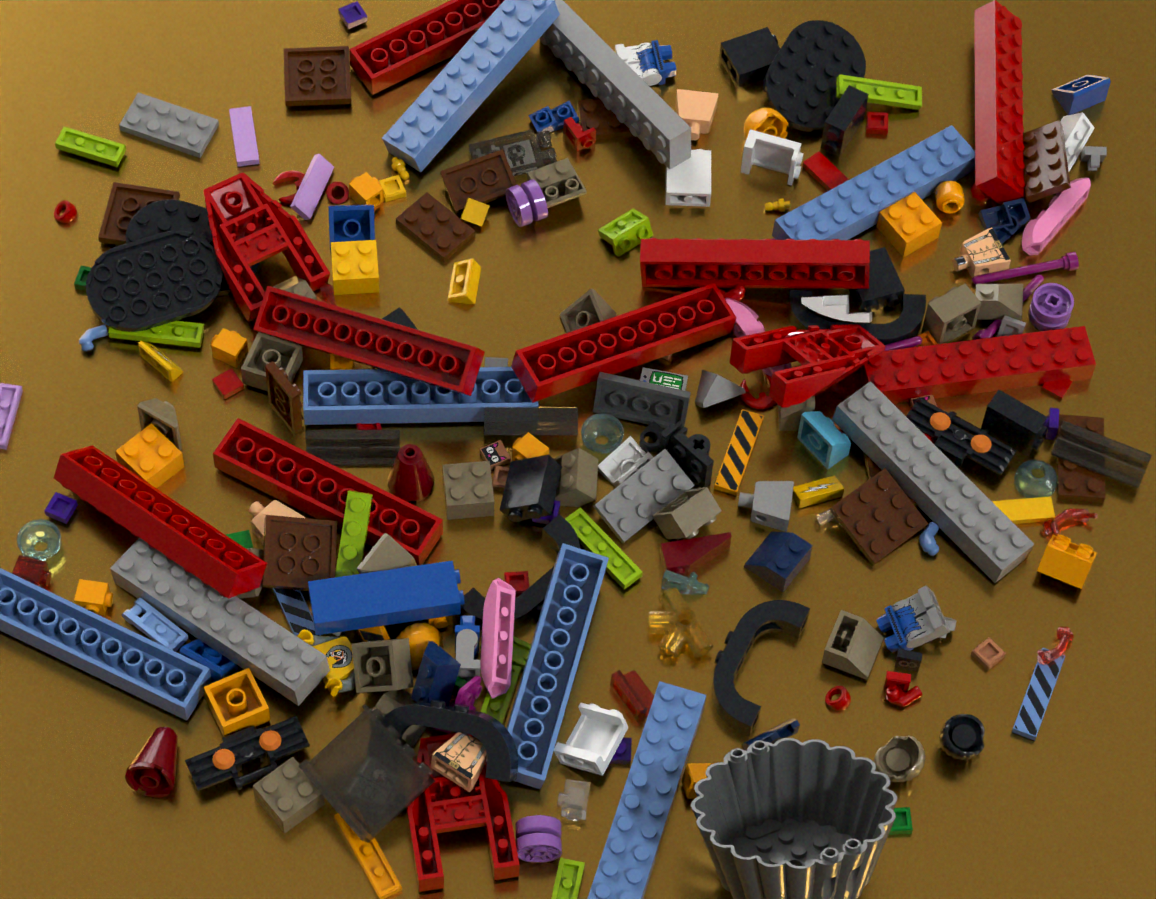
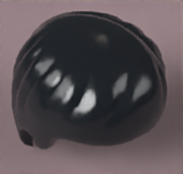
[939,714,985,761]

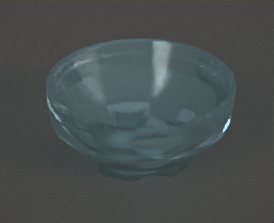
[581,413,624,454]
[1014,460,1057,498]
[17,519,61,561]

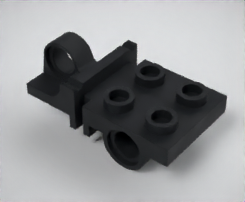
[639,421,714,488]

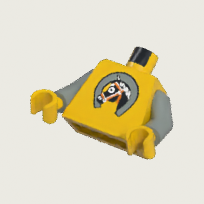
[297,629,365,697]

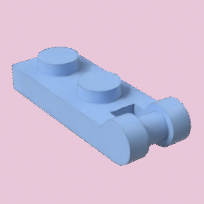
[122,597,188,652]

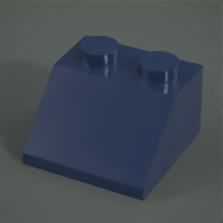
[744,531,813,592]
[411,641,461,706]

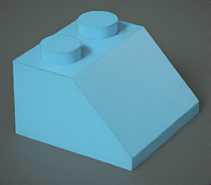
[797,411,851,470]

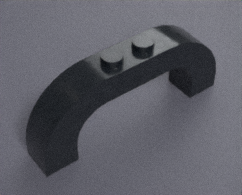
[787,290,926,345]
[458,514,580,630]
[712,600,810,737]
[367,700,518,782]

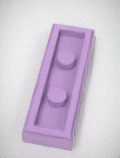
[229,106,260,167]
[290,154,334,220]
[0,383,23,450]

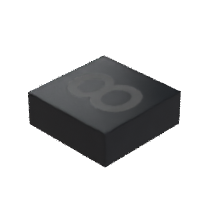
[894,649,922,672]

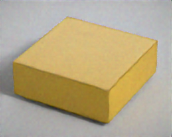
[379,175,406,202]
[460,198,490,227]

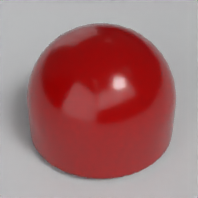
[326,181,349,204]
[970,183,990,202]
[54,200,77,223]
[825,686,851,711]

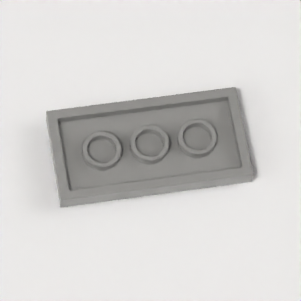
[119,92,219,158]
[593,449,694,543]

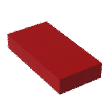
[802,151,849,191]

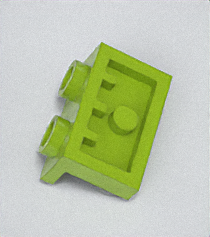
[598,208,653,257]

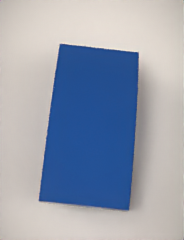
[529,100,580,134]

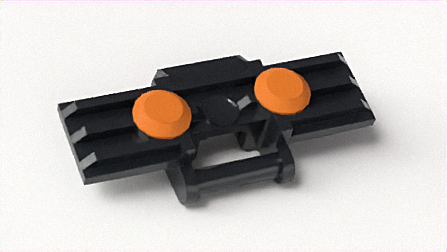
[906,397,1017,476]
[185,716,310,791]

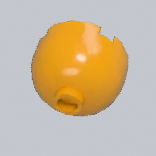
[744,108,789,139]

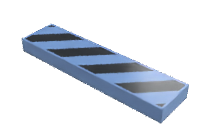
[272,588,321,636]
[1012,648,1065,741]

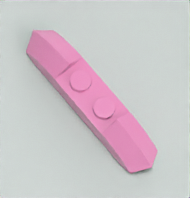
[1022,178,1091,255]
[726,298,792,379]
[480,578,516,698]

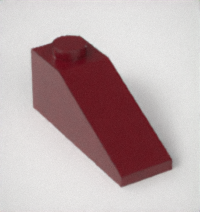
[659,532,732,580]

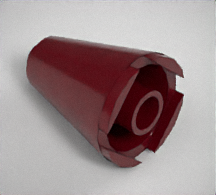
[387,444,434,502]
[125,727,178,798]

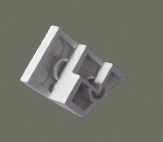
[801,295,872,323]
[598,436,654,487]

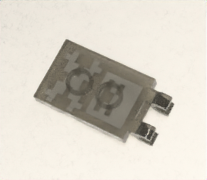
[468,129,557,176]

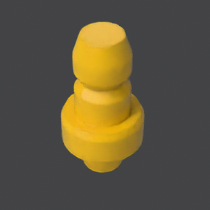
[391,157,410,180]
[765,198,790,212]

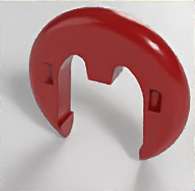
[272,170,305,204]
[740,374,776,409]

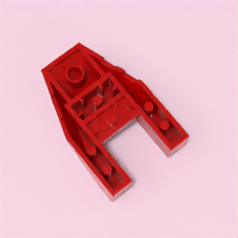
[203,172,330,322]
[729,324,886,408]
[407,733,520,892]

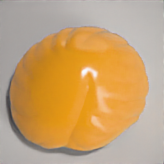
[397,622,444,671]

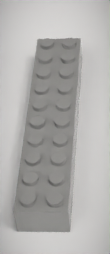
[539,0,691,169]
[832,381,1034,583]
[110,538,330,706]

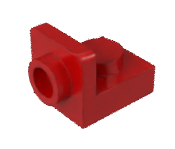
[563,117,596,151]

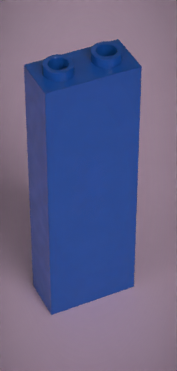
[308,561,465,635]

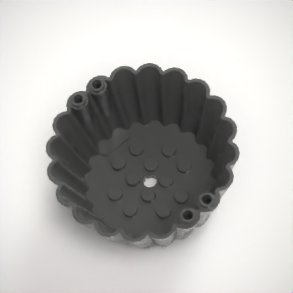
[691,738,898,899]

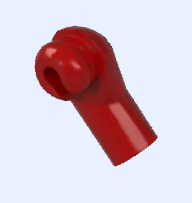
[719,285,746,301]
[885,686,923,707]

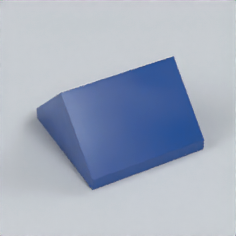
[1052,74,1111,115]
[328,205,375,251]
[180,639,240,683]

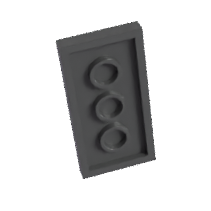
[593,372,691,429]

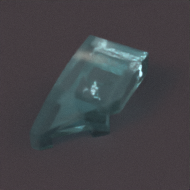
[661,570,709,595]

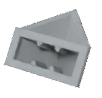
[695,370,746,408]

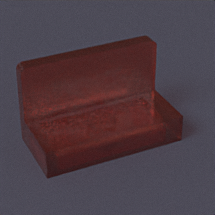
[610,670,654,722]

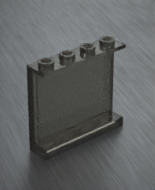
[299,705,435,843]

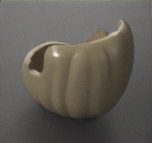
[874,735,925,782]

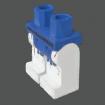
[615,40,676,86]

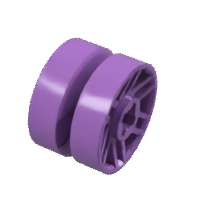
[505,179,548,227]
[1028,283,1074,331]
[515,815,562,862]

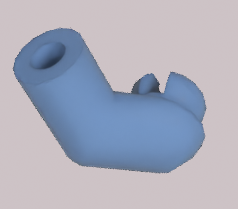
[79,325,108,351]
[919,522,939,556]

